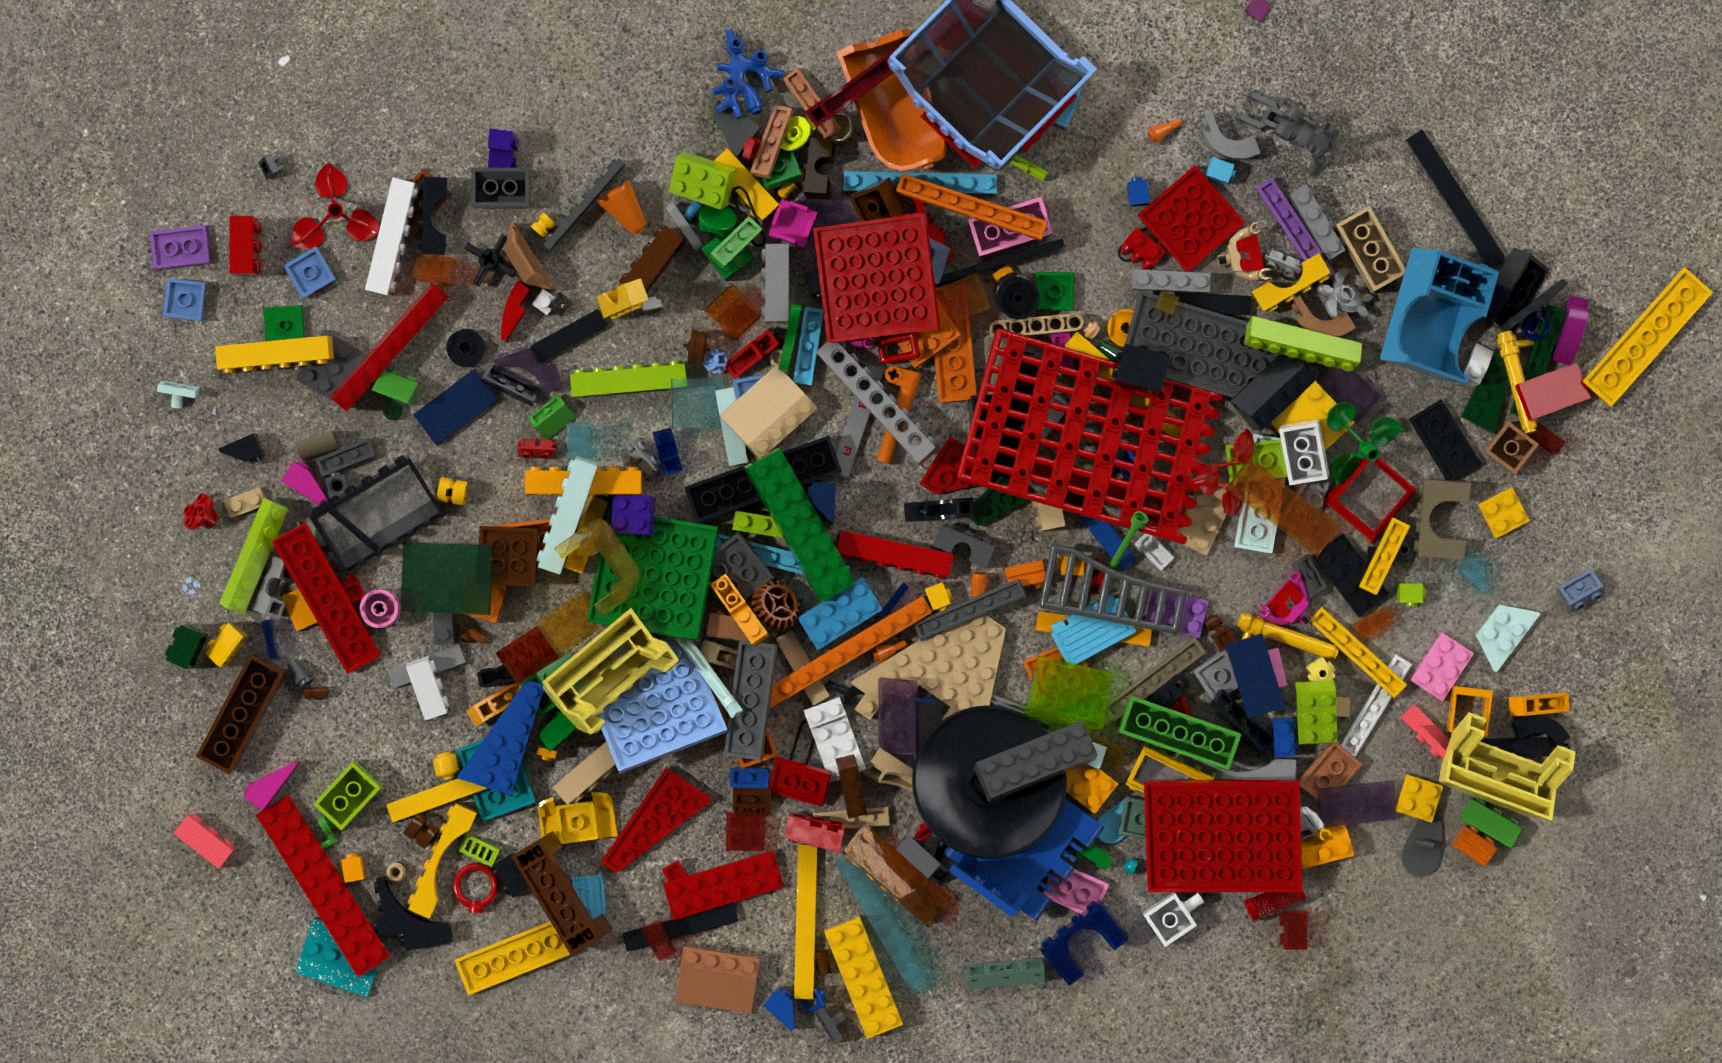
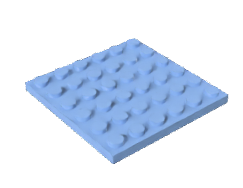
[597,636,728,774]

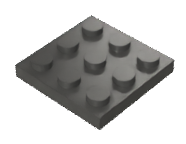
[295,330,367,401]
[709,531,775,602]

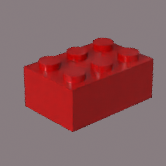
[229,216,262,277]

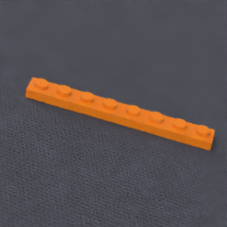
[896,173,1048,241]

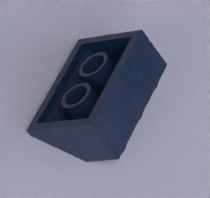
[808,482,836,523]

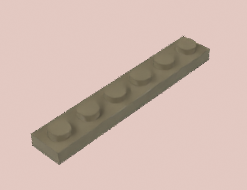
[1102,637,1206,722]

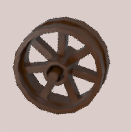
[684,329,711,365]

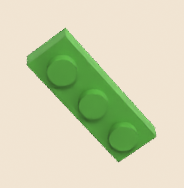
[709,216,763,269]

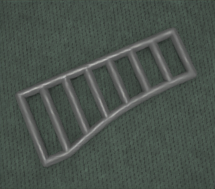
[1039,544,1187,634]

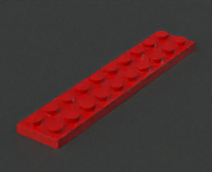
[256,794,391,977]

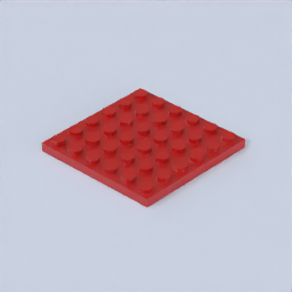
[813,213,940,343]

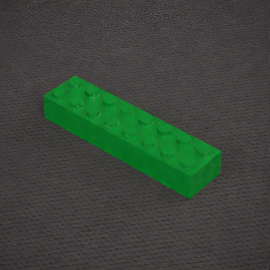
[744,448,856,602]

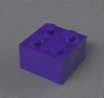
[611,494,656,536]

